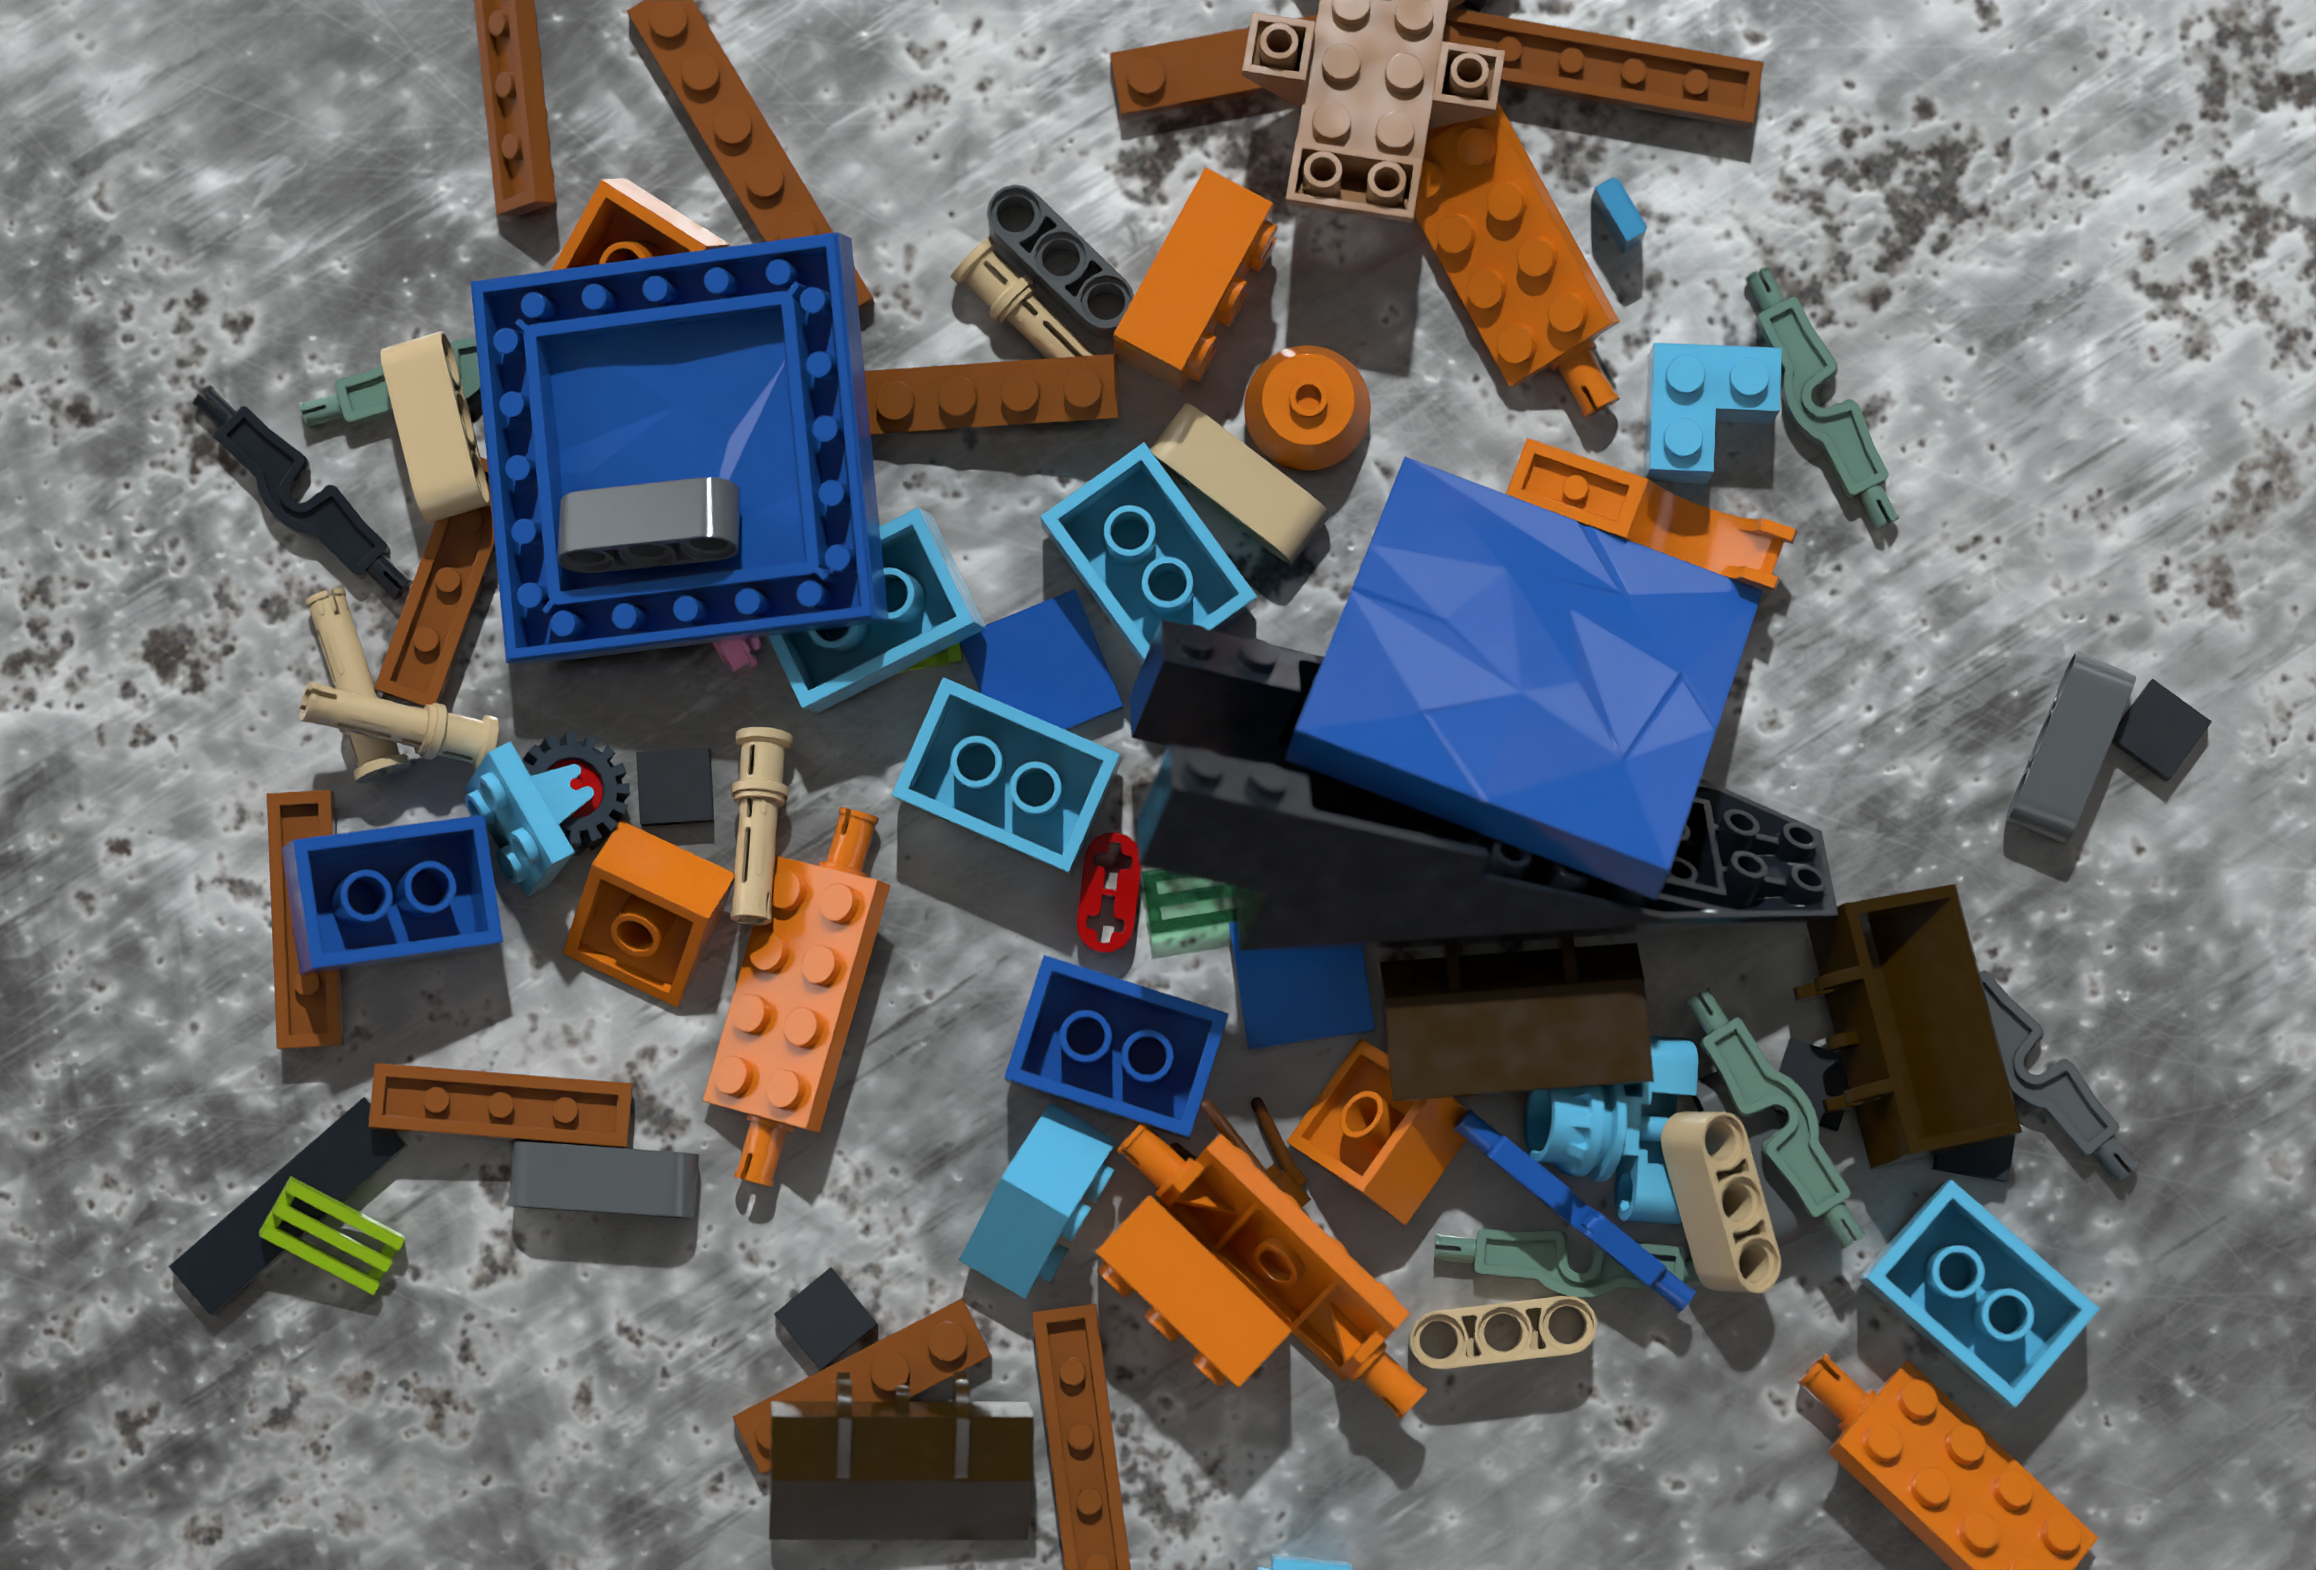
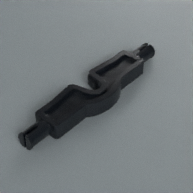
[192,385,413,601]

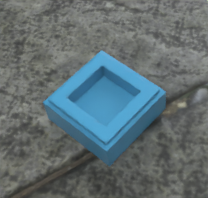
[1590,177,1647,254]

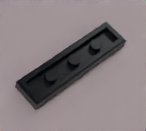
[168,1097,408,1315]

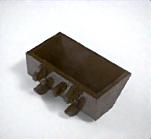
[1793,884,2022,1169]
[1380,938,1654,1101]
[769,1372,1034,1540]

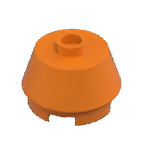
[1244,345,1371,471]

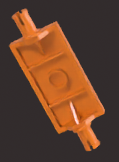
[1414,102,1620,418]
[702,807,891,1188]
[1116,1122,1428,1420]
[1798,1352,2098,1570]

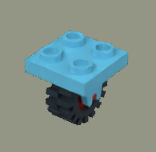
[464,732,630,897]

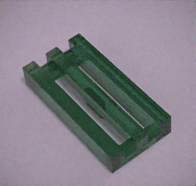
[1142,869,1238,936]

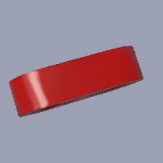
[1077,832,1142,955]

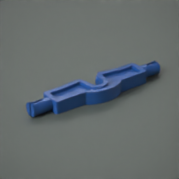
[1453,1109,1696,1312]

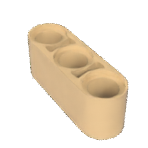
[380,331,490,523]
[1150,403,1331,565]
[1661,1111,1781,1294]
[1408,1296,1597,1369]

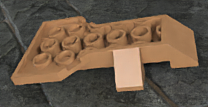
[1242,0,1505,223]

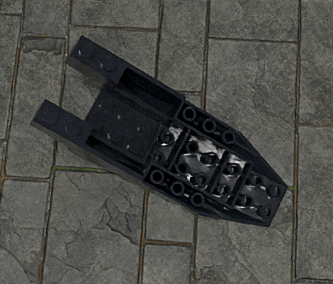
[1129,619,1838,951]

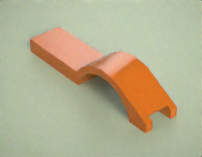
[1506,438,1797,591]

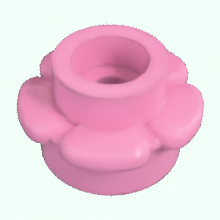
[711,637,762,673]

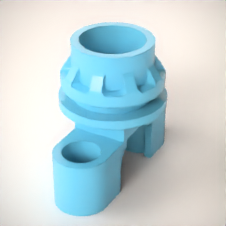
[1524,1035,1698,1225]

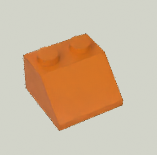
[551,178,730,271]
[562,820,735,1007]
[1286,1038,1468,1226]

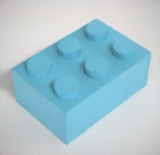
[1040,442,1257,665]
[768,507,987,714]
[892,677,1123,875]
[1858,1180,2100,1407]

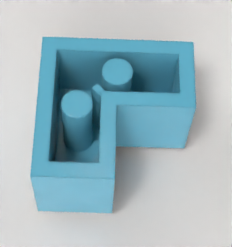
[1644,343,1782,484]
[959,1102,1117,1299]

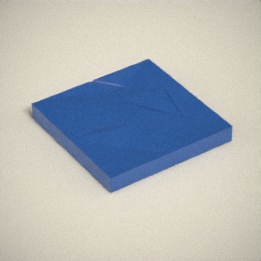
[470,232,889,665]
[1285,456,1763,899]

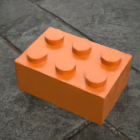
[1113,167,1278,393]
[1096,1195,1292,1388]

